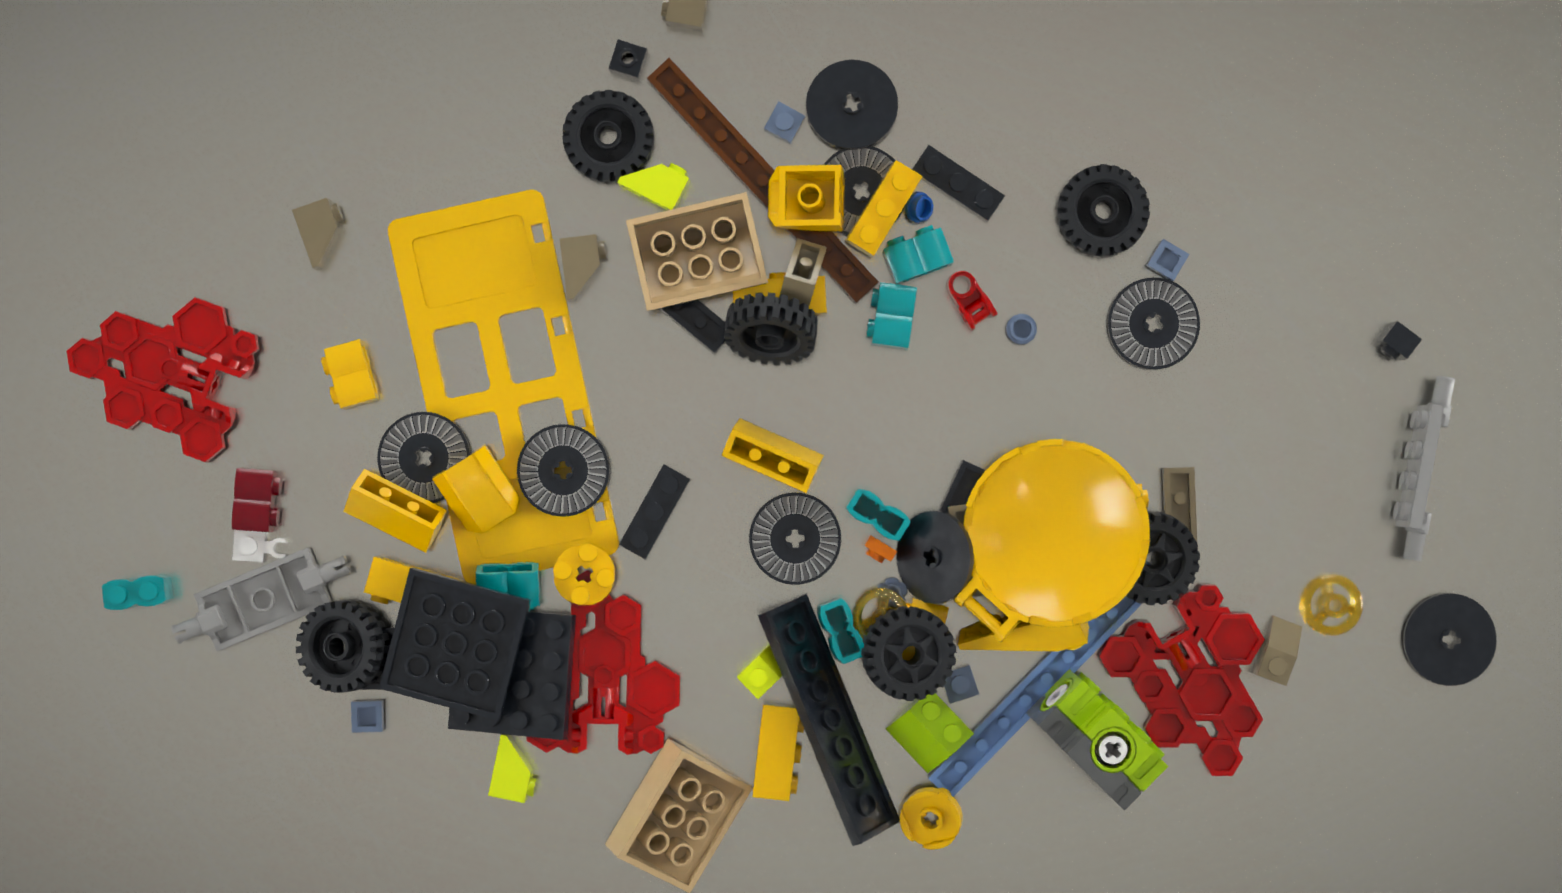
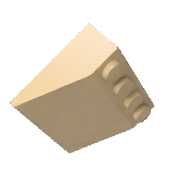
[626,192,768,311]
[605,739,753,893]

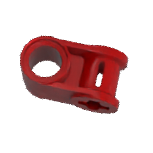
[946,271,998,331]

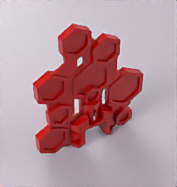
[66,297,260,463]
[526,570,680,755]
[1098,584,1265,776]

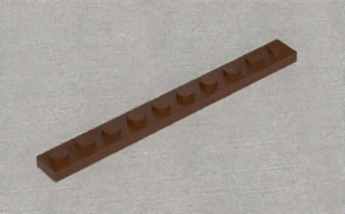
[647,58,879,303]

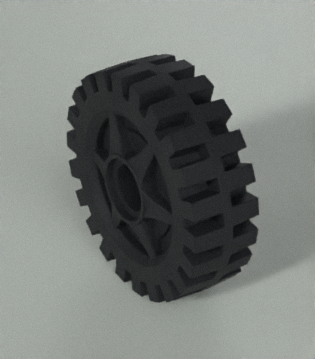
[562,90,654,183]
[1057,164,1150,257]
[724,292,818,365]
[1126,511,1200,606]
[296,600,390,693]
[861,606,957,701]

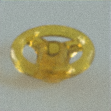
[1302,574,1363,636]
[853,588,907,639]

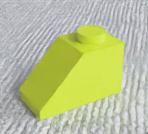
[617,163,690,211]
[737,644,782,699]
[488,734,537,803]

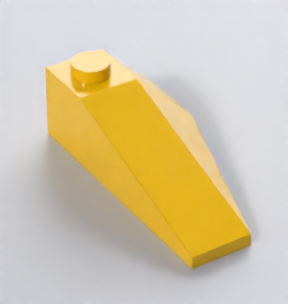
[958,615,1089,652]

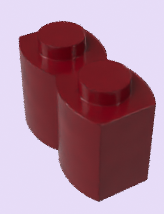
[232,468,282,532]

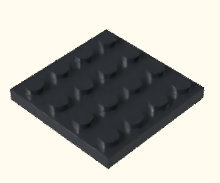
[379,568,531,721]
[448,611,576,740]

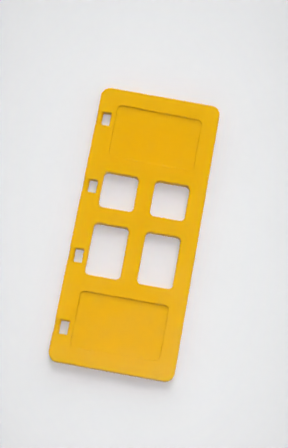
[388,189,619,584]

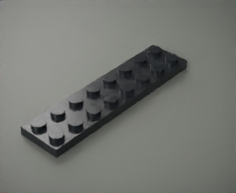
[758,594,900,846]

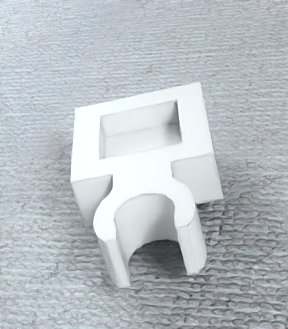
[232,530,288,562]

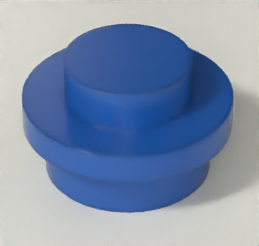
[905,191,934,222]

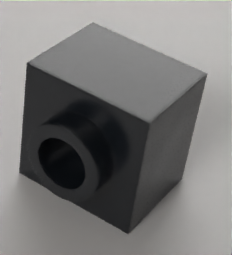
[608,39,648,81]
[1377,321,1422,361]

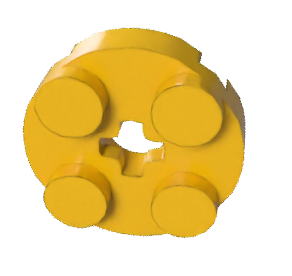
[553,544,615,605]
[900,787,963,850]

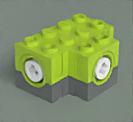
[1026,669,1169,811]

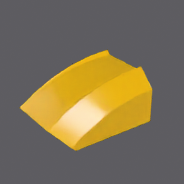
[768,165,845,231]
[432,444,520,533]

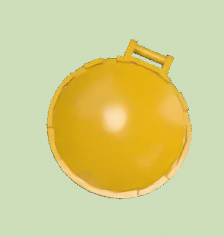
[954,439,1150,643]

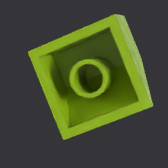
[885,693,974,773]

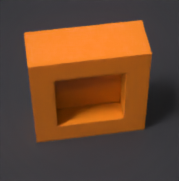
[864,535,897,563]

